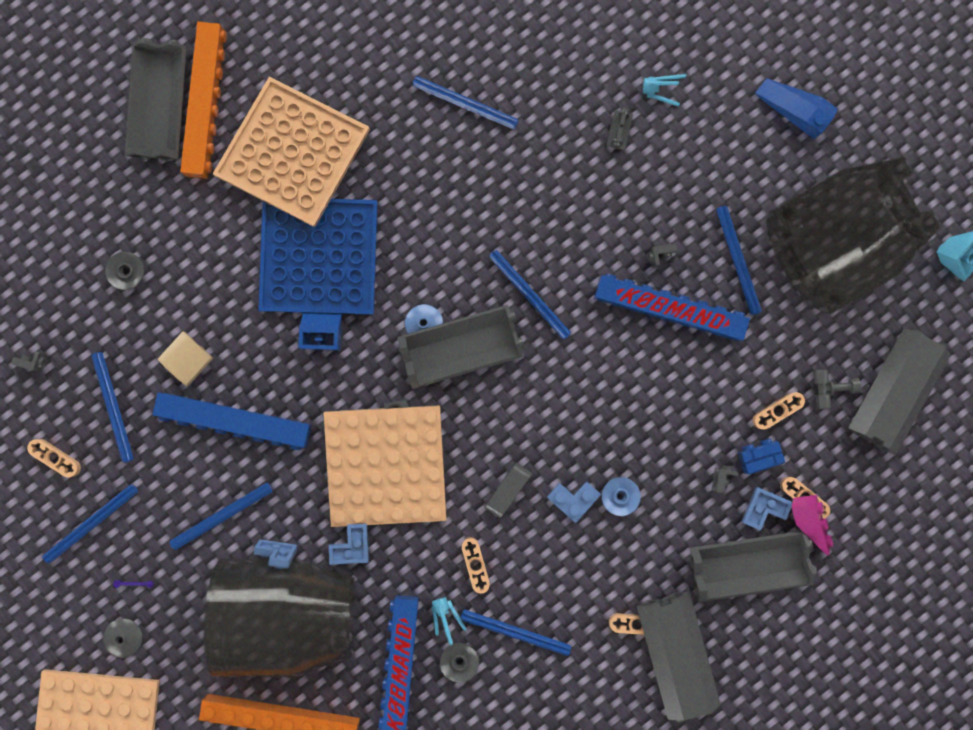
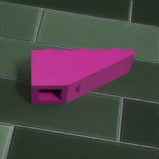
[792,495,833,555]

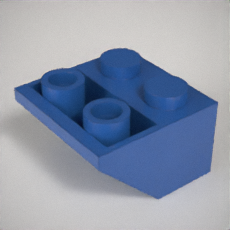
[298,312,342,351]

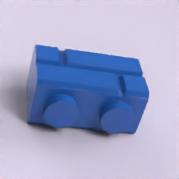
[737,438,785,475]

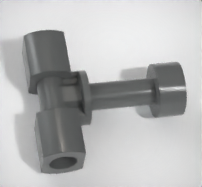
[813,369,861,409]

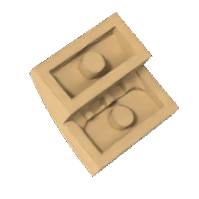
[157,331,213,387]

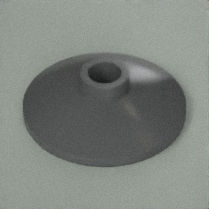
[105,252,144,290]
[103,618,143,658]
[440,643,479,683]

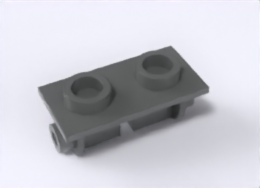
[606,108,633,151]

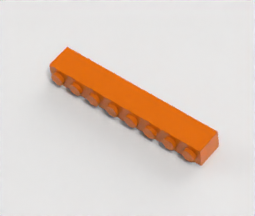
[180,21,227,179]
[199,694,360,730]

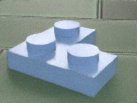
[547,481,601,523]
[741,487,792,530]
[329,523,369,564]
[254,539,297,569]

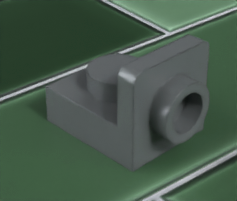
[648,243,677,268]
[11,352,47,372]
[712,465,738,493]

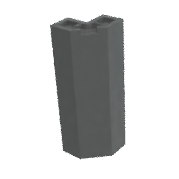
[124,38,186,161]
[397,305,525,389]
[849,328,951,455]
[689,531,817,602]
[637,592,721,722]

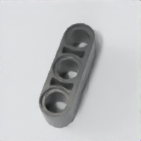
[484,462,532,519]

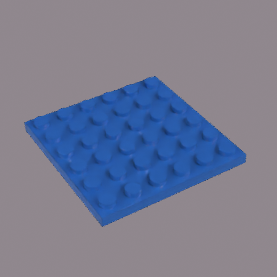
[258,199,378,315]

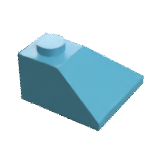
[937,231,973,281]

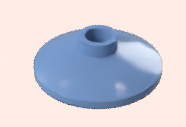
[405,304,443,334]
[602,477,641,516]

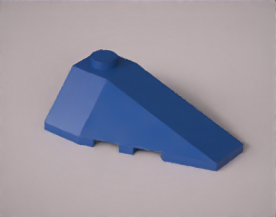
[755,78,838,139]

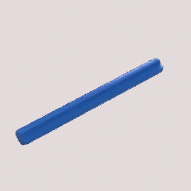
[413,76,518,129]
[717,206,762,315]
[489,250,571,339]
[91,352,134,463]
[169,483,273,550]
[42,484,138,563]
[461,610,571,656]

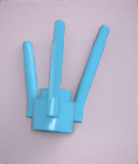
[643,74,687,106]
[431,597,467,645]

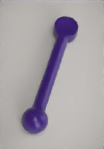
[113,580,154,588]

